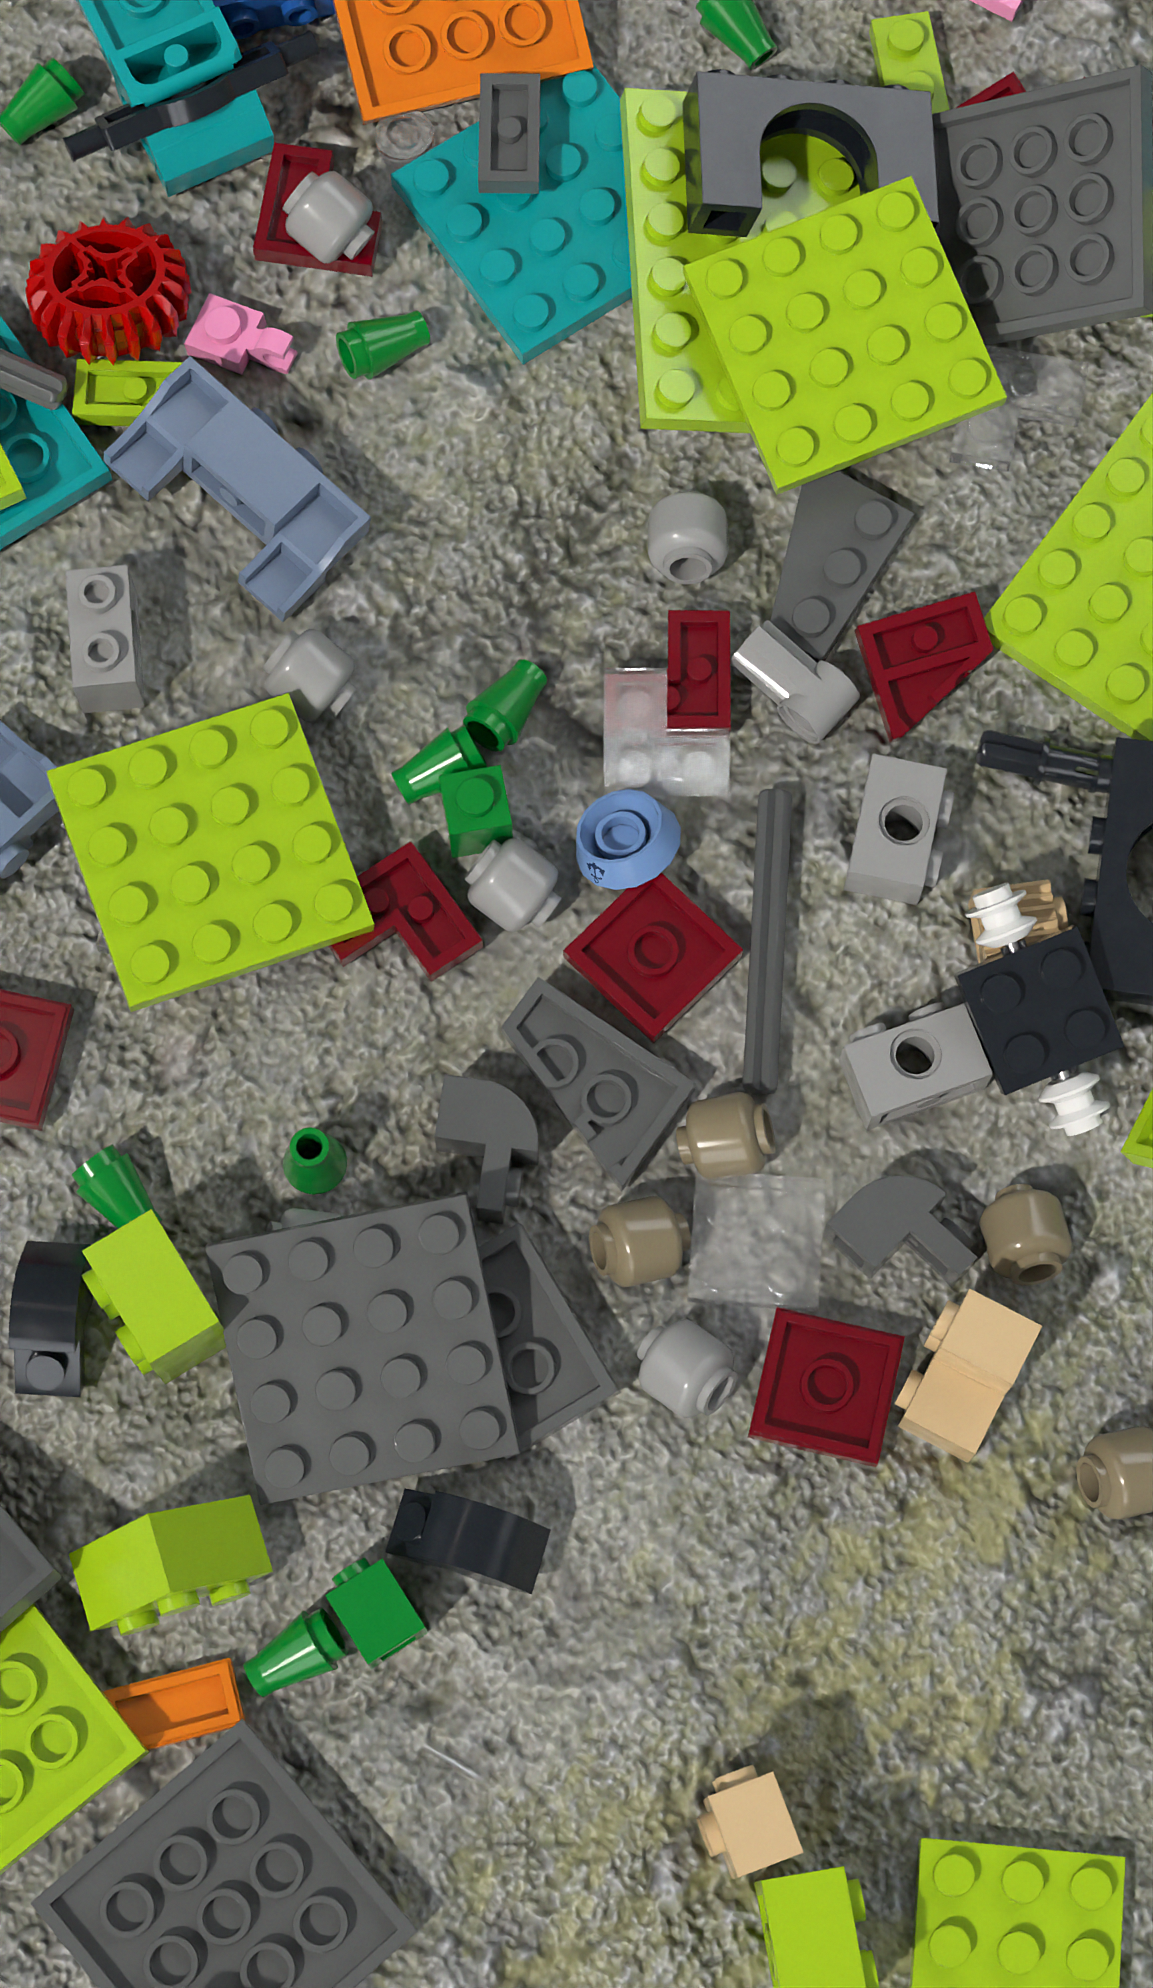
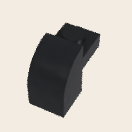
[8,1241,93,1397]
[385,1488,551,1594]

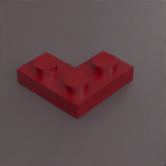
[253,142,383,277]
[605,610,731,736]
[328,841,483,982]

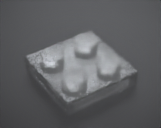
[687,1170,826,1312]

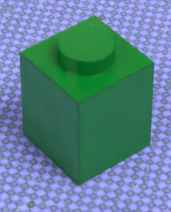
[438,765,513,858]
[325,1558,428,1669]

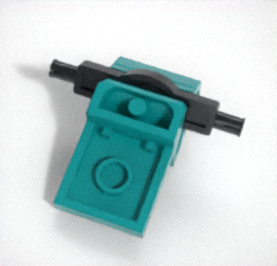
[62,0,320,197]

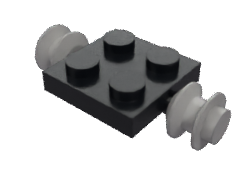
[953,883,1124,1136]

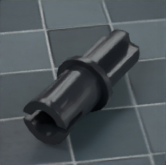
[976,730,1104,793]

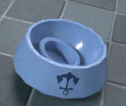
[576,789,681,890]

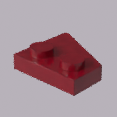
[854,591,994,743]

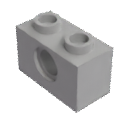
[65,565,145,713]
[844,753,955,905]
[839,1002,993,1131]

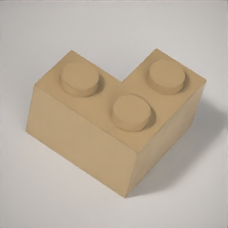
[895,1289,1042,1463]

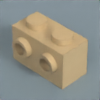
[696,1765,804,1879]

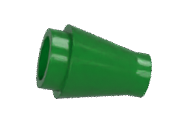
[696,0,778,70]
[0,57,85,146]
[336,310,430,380]
[463,659,547,752]
[391,725,488,805]
[283,1127,347,1195]
[71,1144,162,1229]
[243,1608,348,1698]

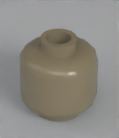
[676,1092,776,1182]
[979,1184,1073,1286]
[589,1196,691,1287]
[1076,1426,1153,1519]

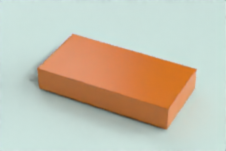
[103,1658,246,1751]

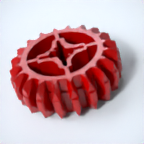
[25,216,191,366]

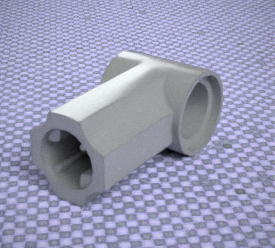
[730,620,860,744]

